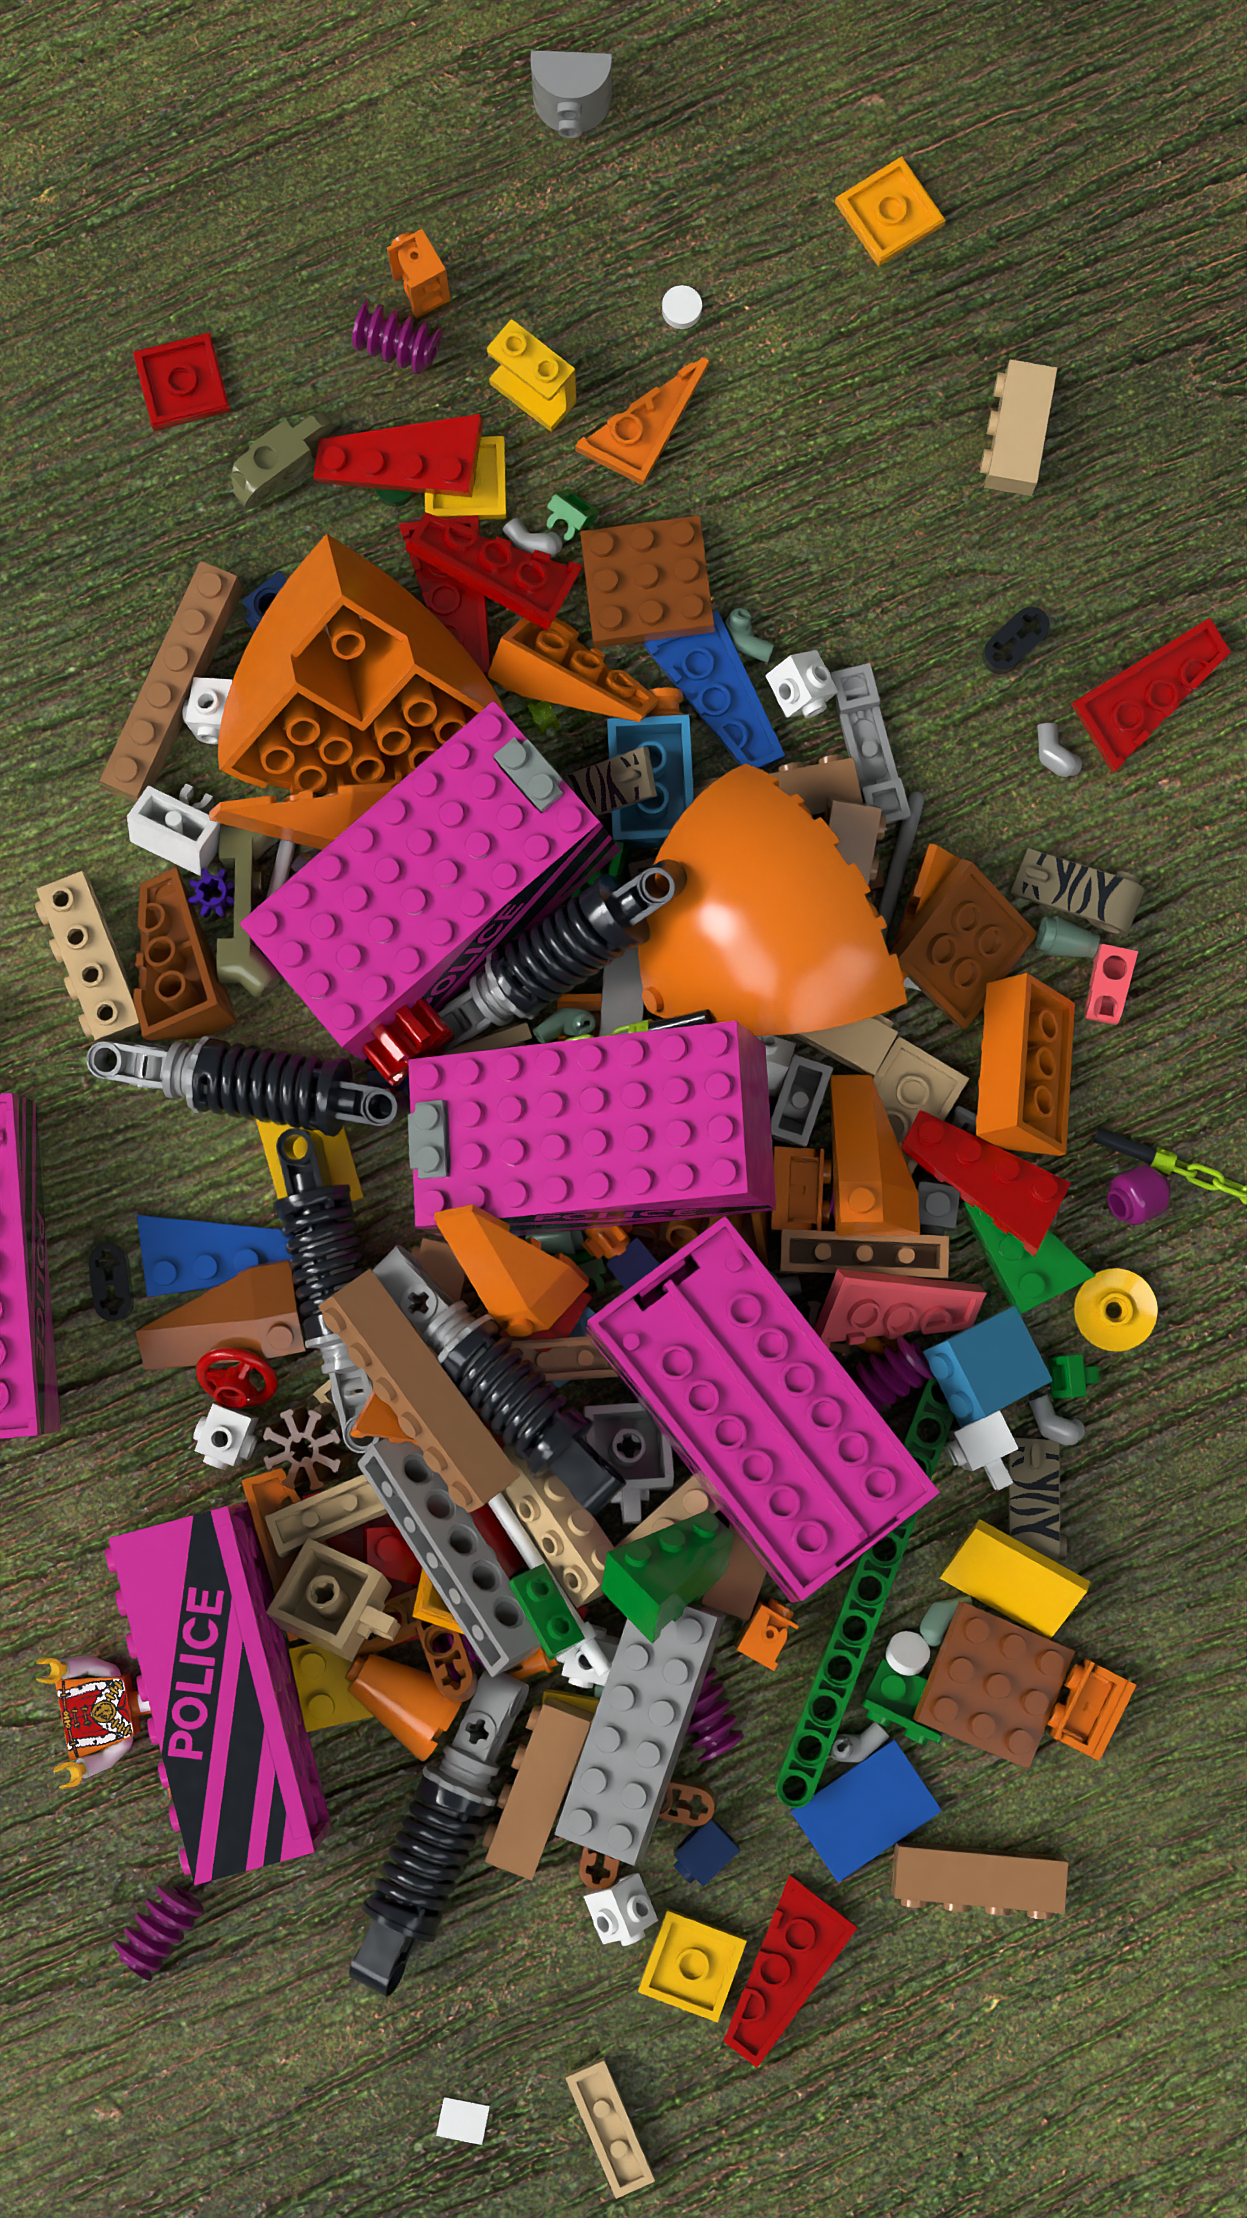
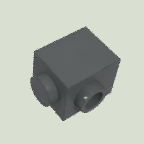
[915,1181,960,1236]

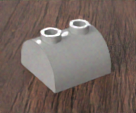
[531,50,612,138]

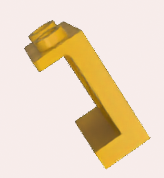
[487,319,577,433]

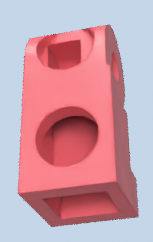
[1084,944,1138,1025]

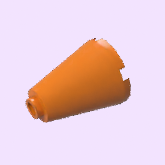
[345,1653,462,1761]

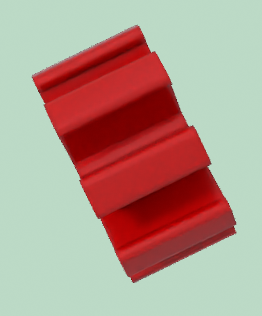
[362,999,455,1087]

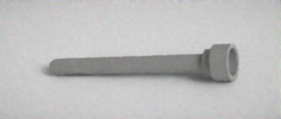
[878,791,924,944]

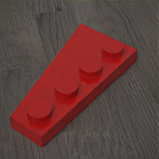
[313,414,484,497]

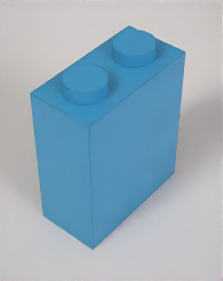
[923,1306,1053,1427]

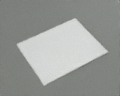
[436,2097,490,2145]

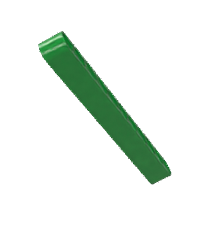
[774,1377,955,1808]

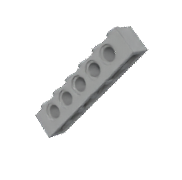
[357,1438,542,1678]

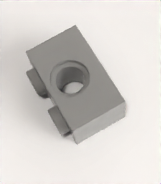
[771,1054,833,1148]

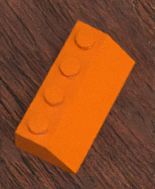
[976,973,1075,1156]

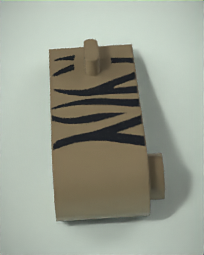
[561,747,657,824]
[1010,848,1145,937]
[1005,1438,1067,1563]

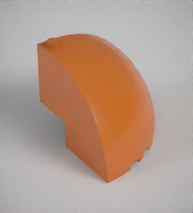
[218,533,506,795]
[638,763,907,1036]

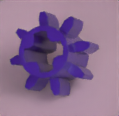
[188,868,235,919]

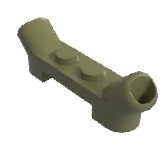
[217,824,280,998]

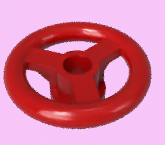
[196,1347,278,1409]

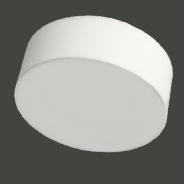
[662,285,702,329]
[886,1631,930,1676]

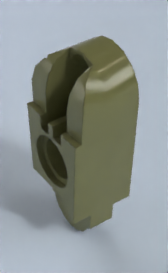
[231,411,334,509]

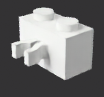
[127,784,220,876]
[944,1410,1018,1490]

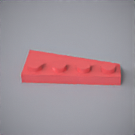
[814,1269,986,1348]

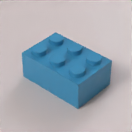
[607,715,694,849]

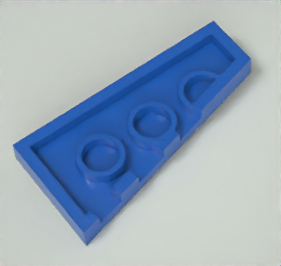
[644,611,785,769]
[137,1215,298,1297]

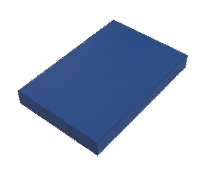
[790,1738,942,1882]

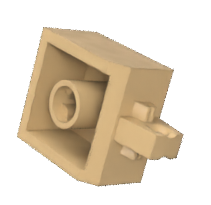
[266,1538,401,1662]

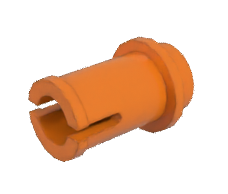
[506,1648,559,1680]

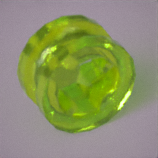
[526,700,560,737]

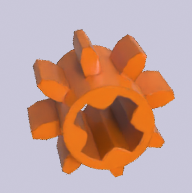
[581,1225,634,1260]

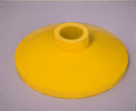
[1074,1268,1158,1352]

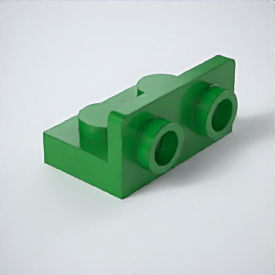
[509,1563,585,1661]
[860,1657,943,1746]

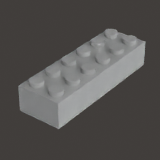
[554,1603,725,1866]

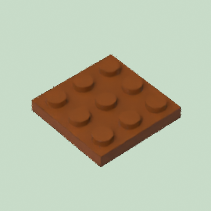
[580,515,715,648]
[890,858,1038,1030]
[912,1601,1075,1769]

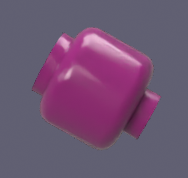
[1107,1165,1170,1225]

